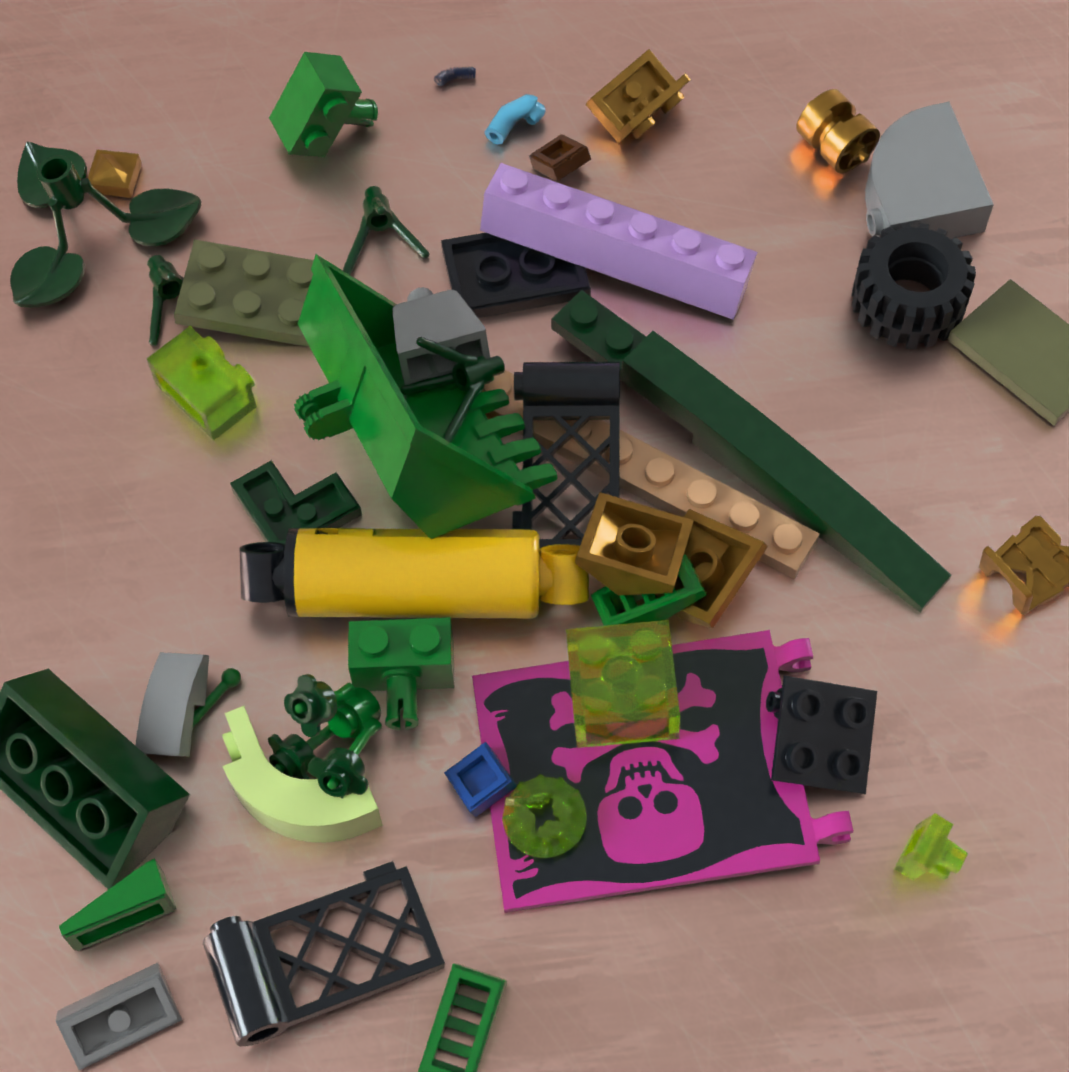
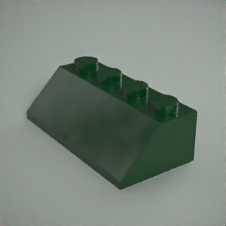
[0,668,190,890]

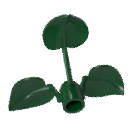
[10,142,201,308]

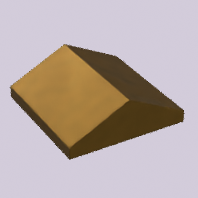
[575,492,694,595]
[655,509,768,628]

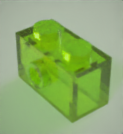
[147,326,257,440]

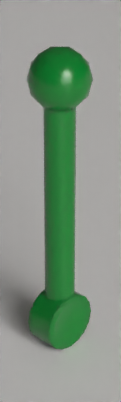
[192,668,241,729]

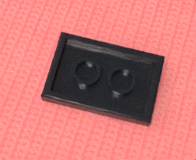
[441,233,591,318]

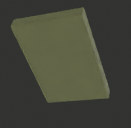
[948,279,1069,426]

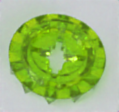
[502,774,587,858]

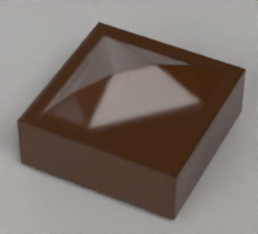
[529,134,591,182]

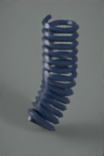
[434,66,476,86]

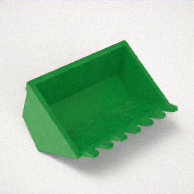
[294,254,558,539]

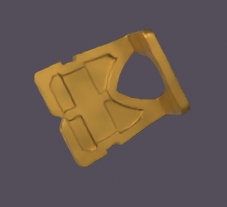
[979,516,1069,615]

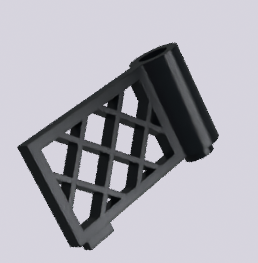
[512,362,620,549]
[203,861,445,1047]

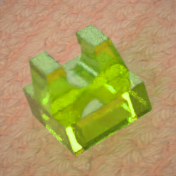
[894,813,968,880]

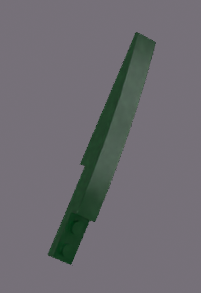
[551,290,951,612]

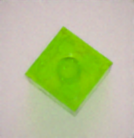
[566,620,680,748]

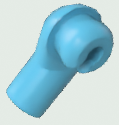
[485,94,546,145]

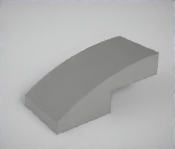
[135,652,209,757]

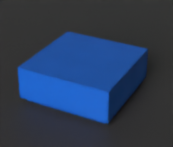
[444,742,517,817]

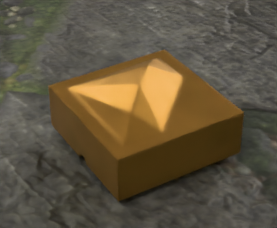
[88,149,142,198]

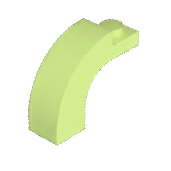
[222,706,383,843]

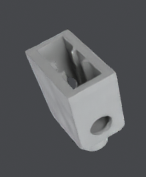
[392,287,490,385]

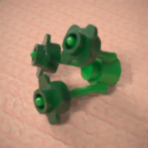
[268,674,382,798]

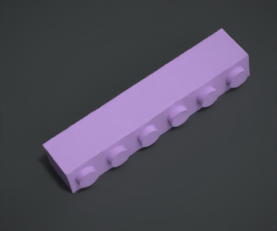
[480,163,757,320]

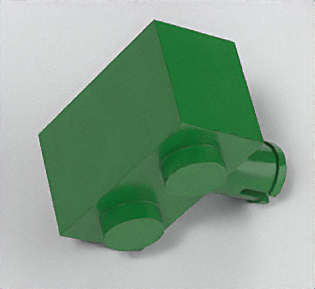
[269,52,378,157]
[348,617,455,730]

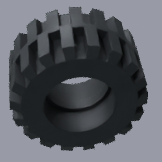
[851,223,976,349]

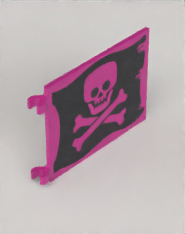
[472,630,854,913]

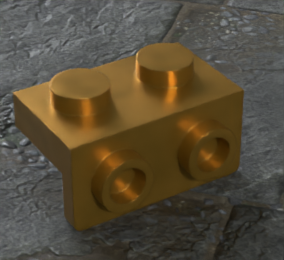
[585,49,691,143]

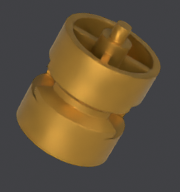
[796,89,880,173]

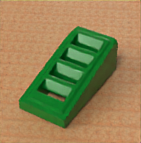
[591,554,707,646]
[59,858,177,951]
[418,963,507,1072]

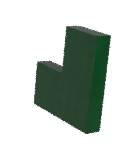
[230,460,362,544]

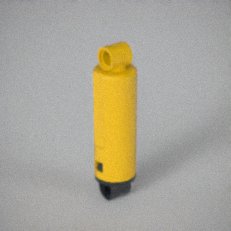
[239,528,589,619]

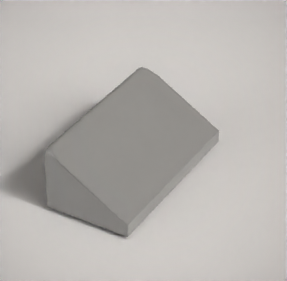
[56,963,182,1070]

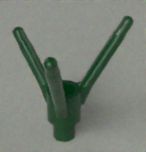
[343,186,430,275]
[148,255,184,346]
[401,337,505,443]

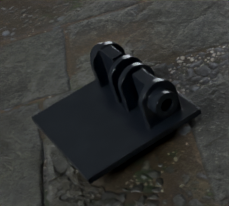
[766,676,877,794]

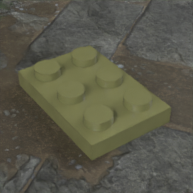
[174,239,314,347]

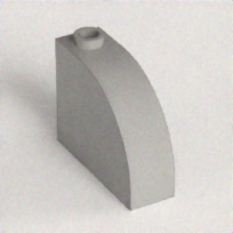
[865,102,994,239]

